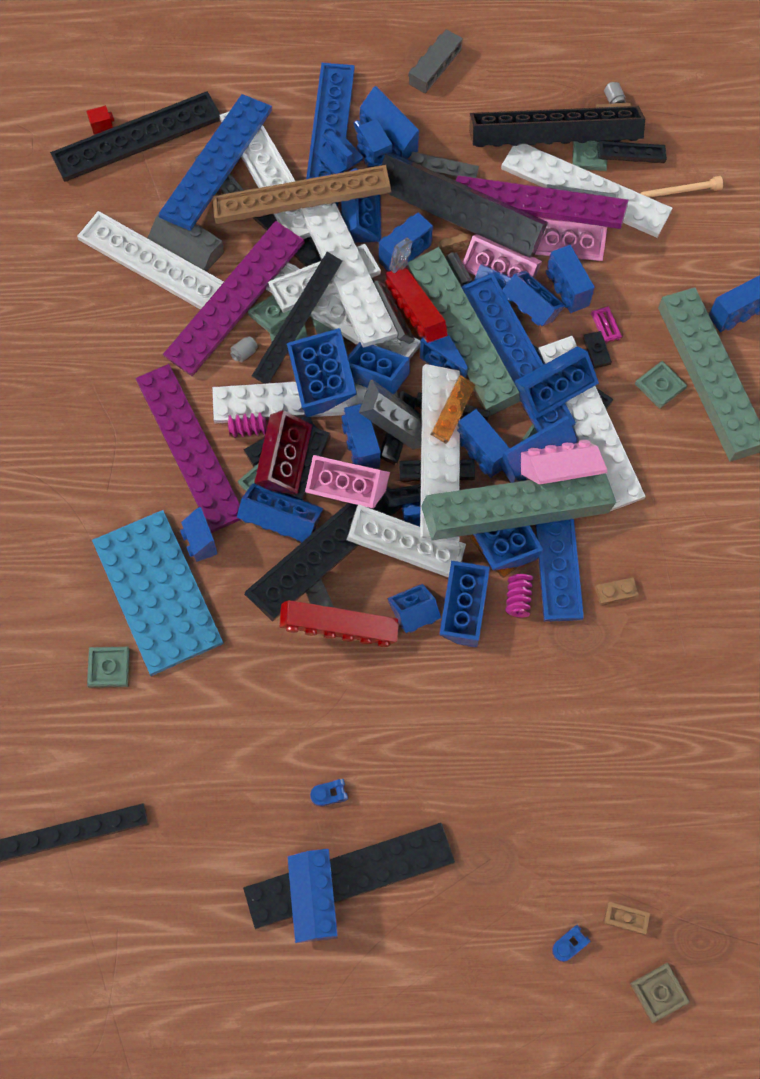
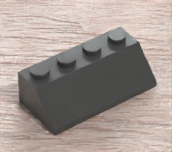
[147,214,224,272]
[359,380,422,449]

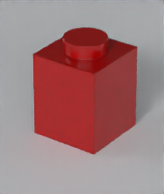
[86,105,114,135]

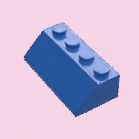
[359,86,419,159]
[341,168,381,243]
[515,346,599,419]
[501,416,577,483]
[237,483,323,542]
[439,560,490,647]
[287,849,338,943]

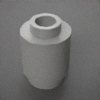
[604,82,626,104]
[230,336,258,362]

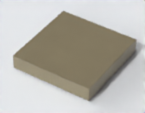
[630,963,690,1023]

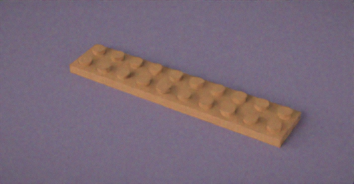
[213,165,391,224]

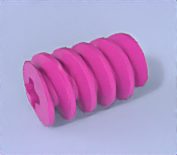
[228,412,267,438]
[506,574,533,618]

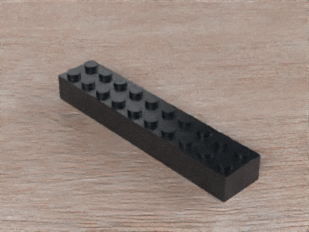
[469,106,646,147]
[381,153,548,258]

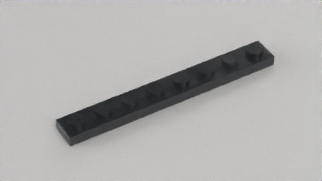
[252,251,343,384]
[0,803,149,862]

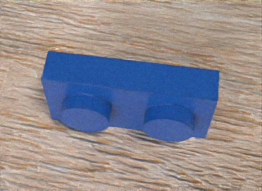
[474,264,512,294]

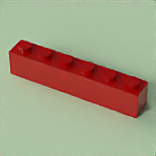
[385,266,448,343]
[279,600,398,647]

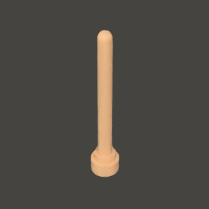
[640,176,723,198]

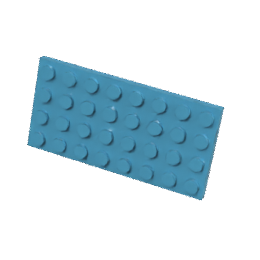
[92,510,224,676]

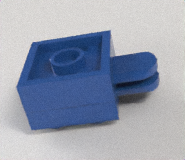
[354,118,392,168]

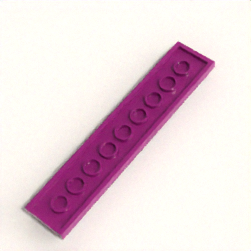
[456,176,629,229]
[163,221,304,377]
[135,364,242,533]

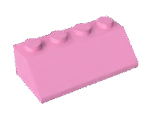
[535,217,607,261]
[463,234,542,278]
[521,440,607,485]
[305,455,390,508]

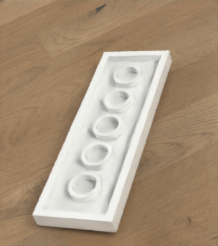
[268,244,381,313]
[347,504,466,578]

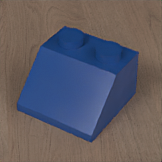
[180,507,218,562]
[387,584,441,633]

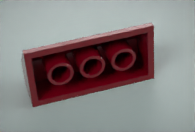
[254,410,312,494]

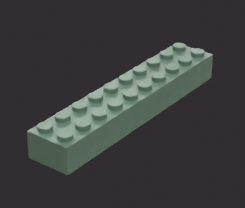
[407,247,520,417]
[658,287,760,462]
[421,473,617,541]

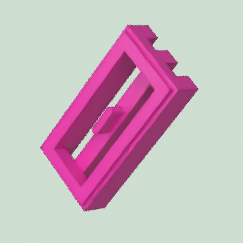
[591,306,622,344]

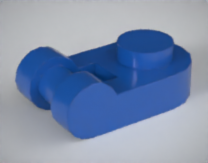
[310,779,349,807]
[552,925,591,962]

